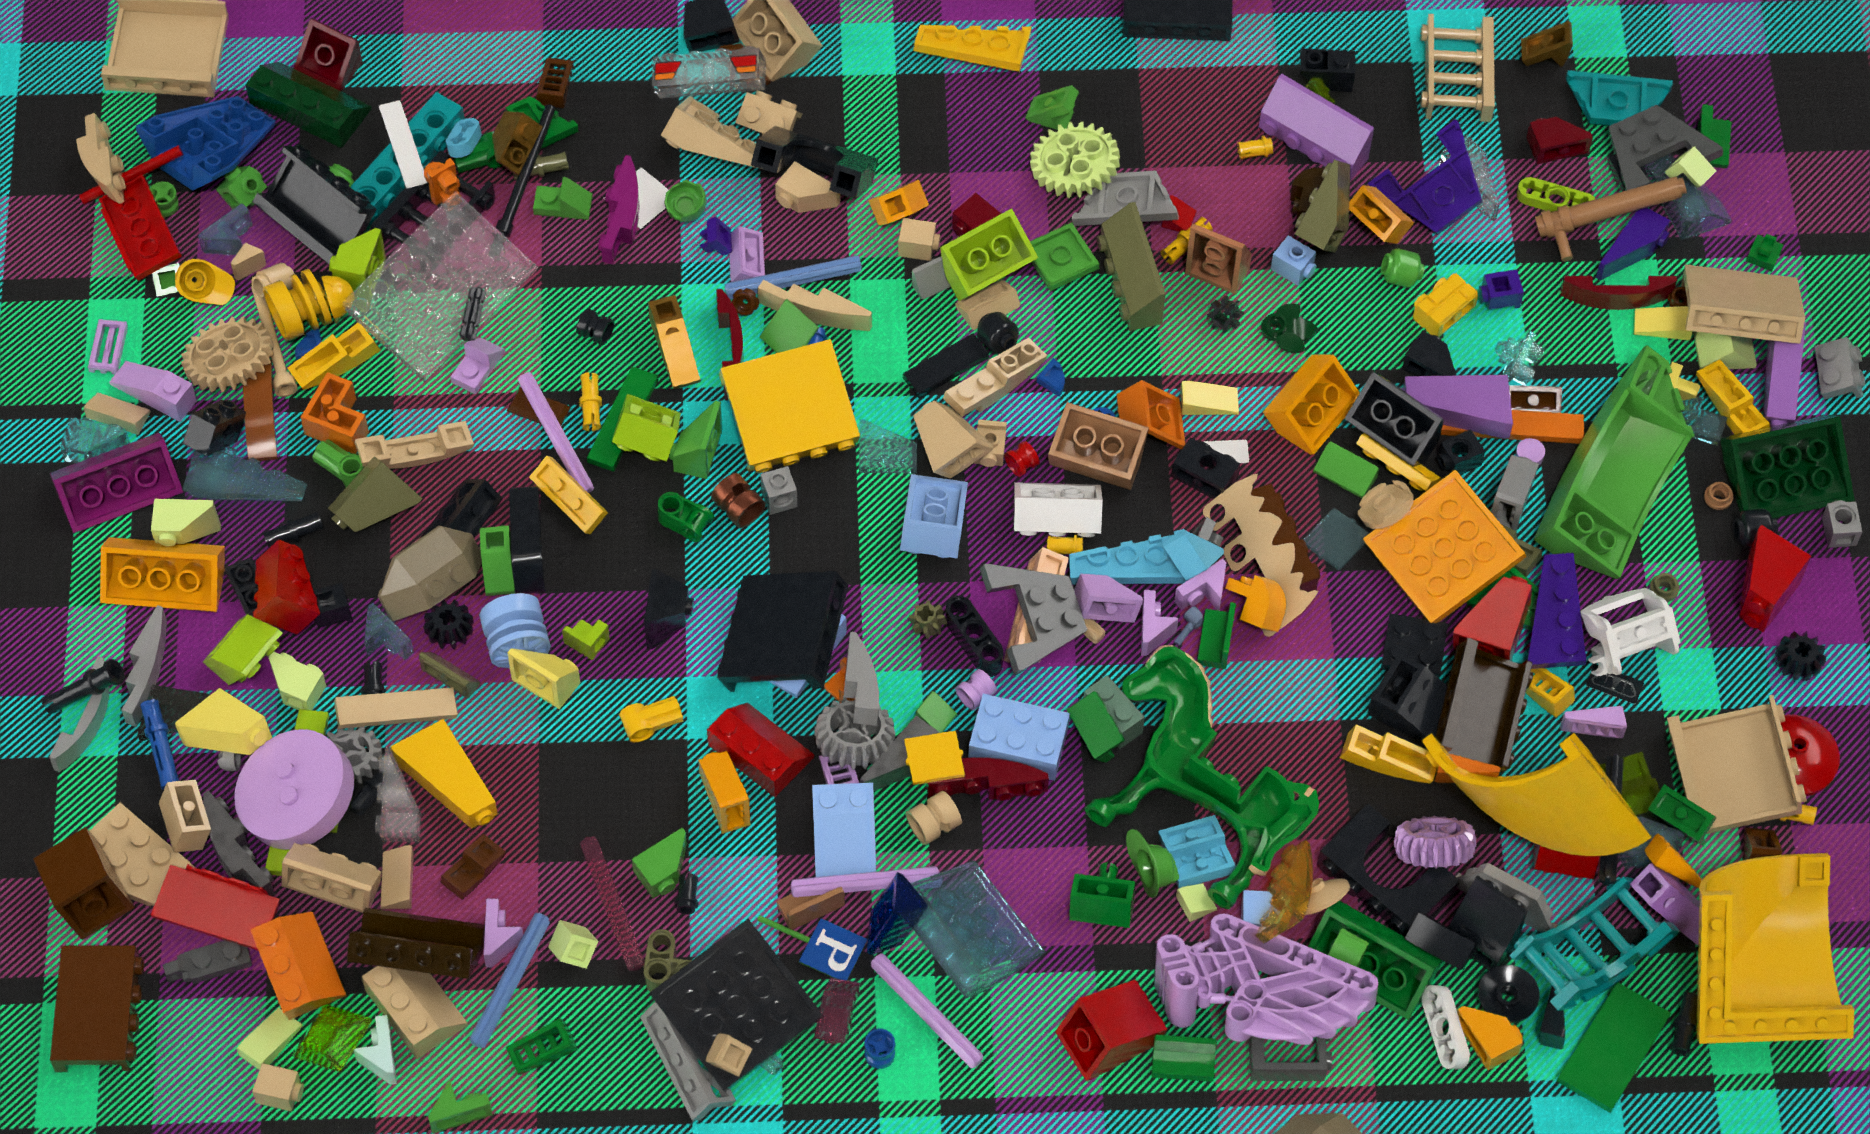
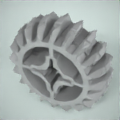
[814,697,895,770]

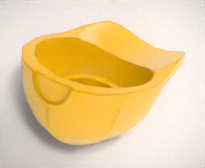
[175,259,235,305]
[321,276,354,323]

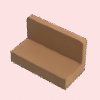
[777,886,845,930]

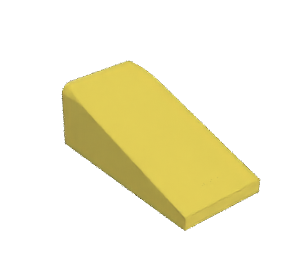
[1634,306,1693,341]
[1180,381,1239,415]

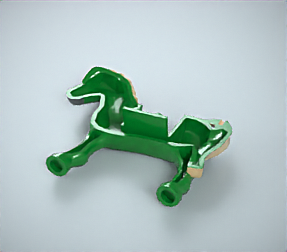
[1084,645,1319,910]

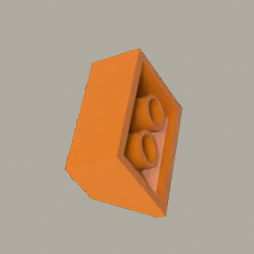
[250,911,347,1020]

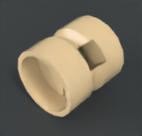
[906,791,962,845]

